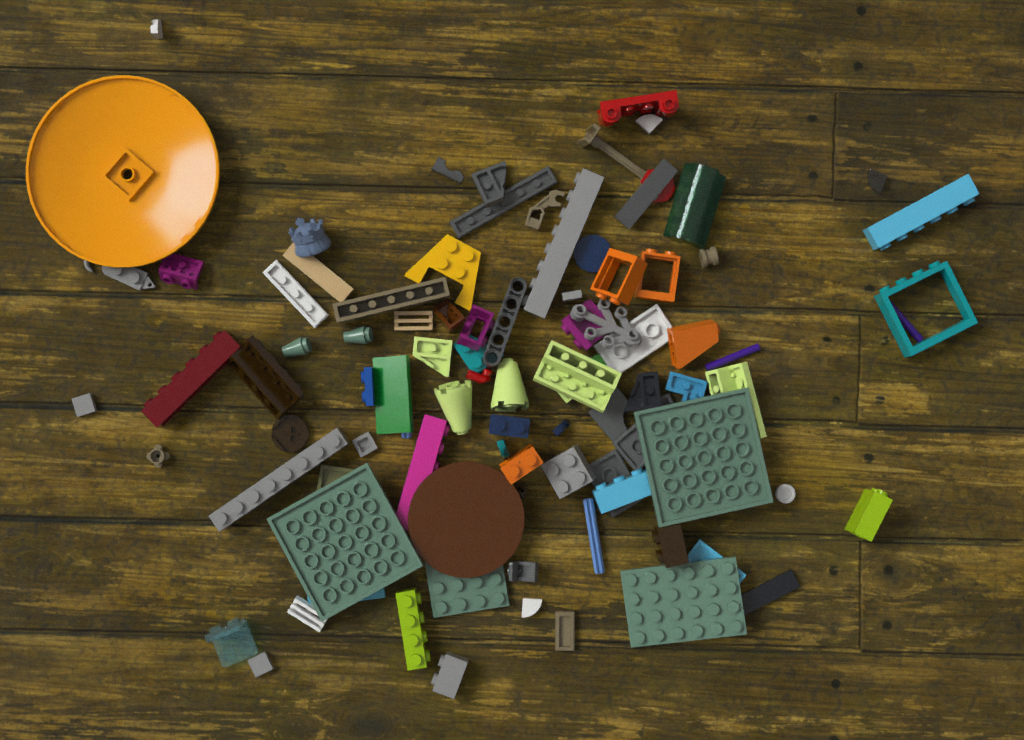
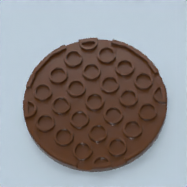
[408,461,525,578]

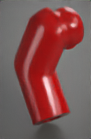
[466,368,493,384]

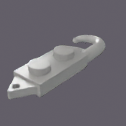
[84,260,156,291]

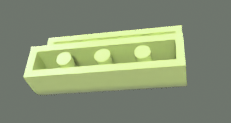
[533,340,622,413]
[705,362,767,439]

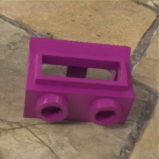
[456,304,495,352]

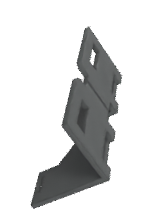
[431,156,464,185]

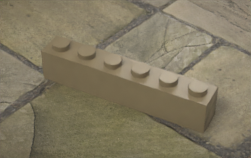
[332,277,451,324]

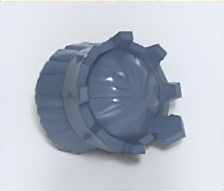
[288,218,331,257]

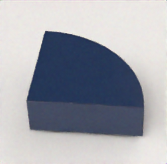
[552,419,570,436]

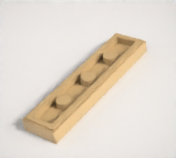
[282,243,354,302]

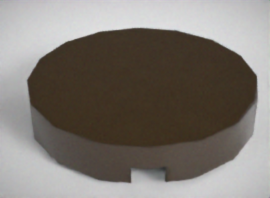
[271,415,310,453]

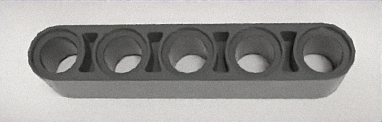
[482,277,527,368]

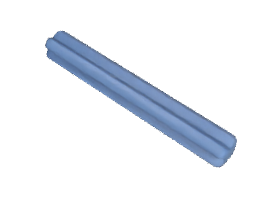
[583,498,605,574]

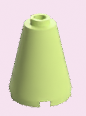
[491,358,529,412]
[434,380,472,435]

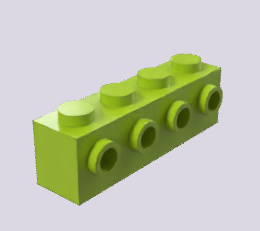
[395,587,431,671]

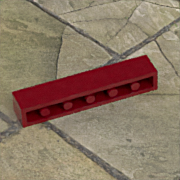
[141,330,243,428]

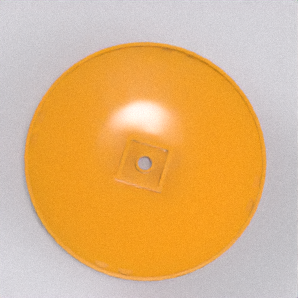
[26,75,220,268]

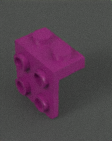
[560,299,605,351]

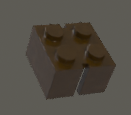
[651,523,689,568]

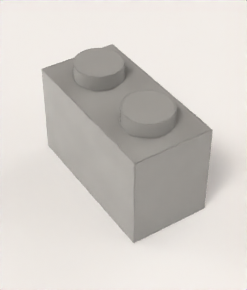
[431,651,468,699]

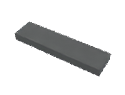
[614,159,678,229]

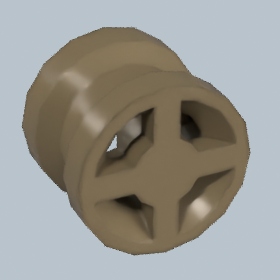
[699,246,719,268]

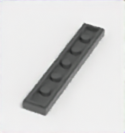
[449,166,558,239]

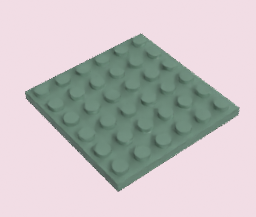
[633,387,773,528]
[267,462,424,622]

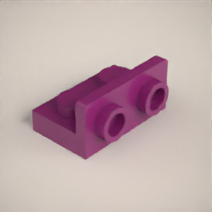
[159,253,204,290]

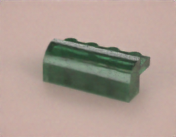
[663,163,726,249]

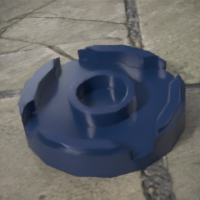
[574,235,610,273]

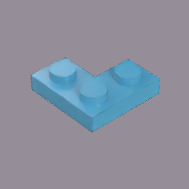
[665,371,708,402]

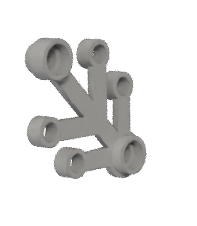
[570,299,641,349]

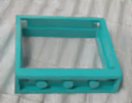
[874,260,978,358]

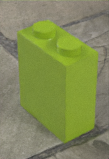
[844,488,893,542]

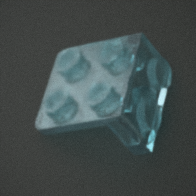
[205,617,258,667]

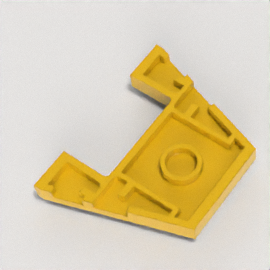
[404,234,481,311]

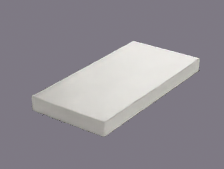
[593,304,673,373]

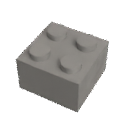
[540,444,596,499]

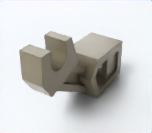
[525,190,565,231]

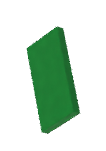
[372,355,414,434]

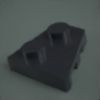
[624,371,661,414]

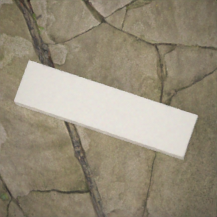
[262,260,329,328]

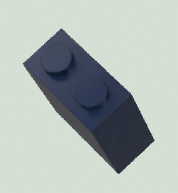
[489,414,530,438]

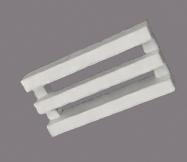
[287,595,328,632]

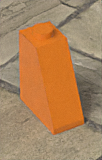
[667,319,720,369]

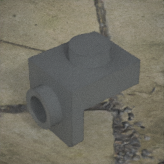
[507,560,539,582]

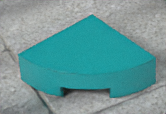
[497,439,510,459]

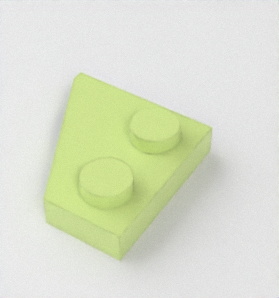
[412,336,453,377]

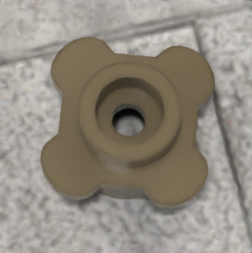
[146,445,170,468]

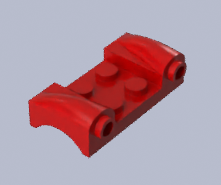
[597,90,679,127]

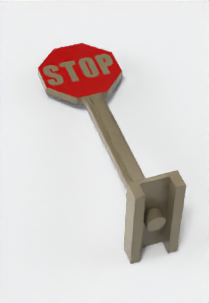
[576,123,675,203]

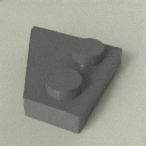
[471,161,507,208]

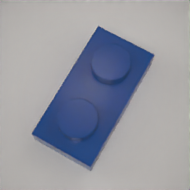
[361,367,375,406]

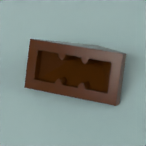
[432,298,466,333]

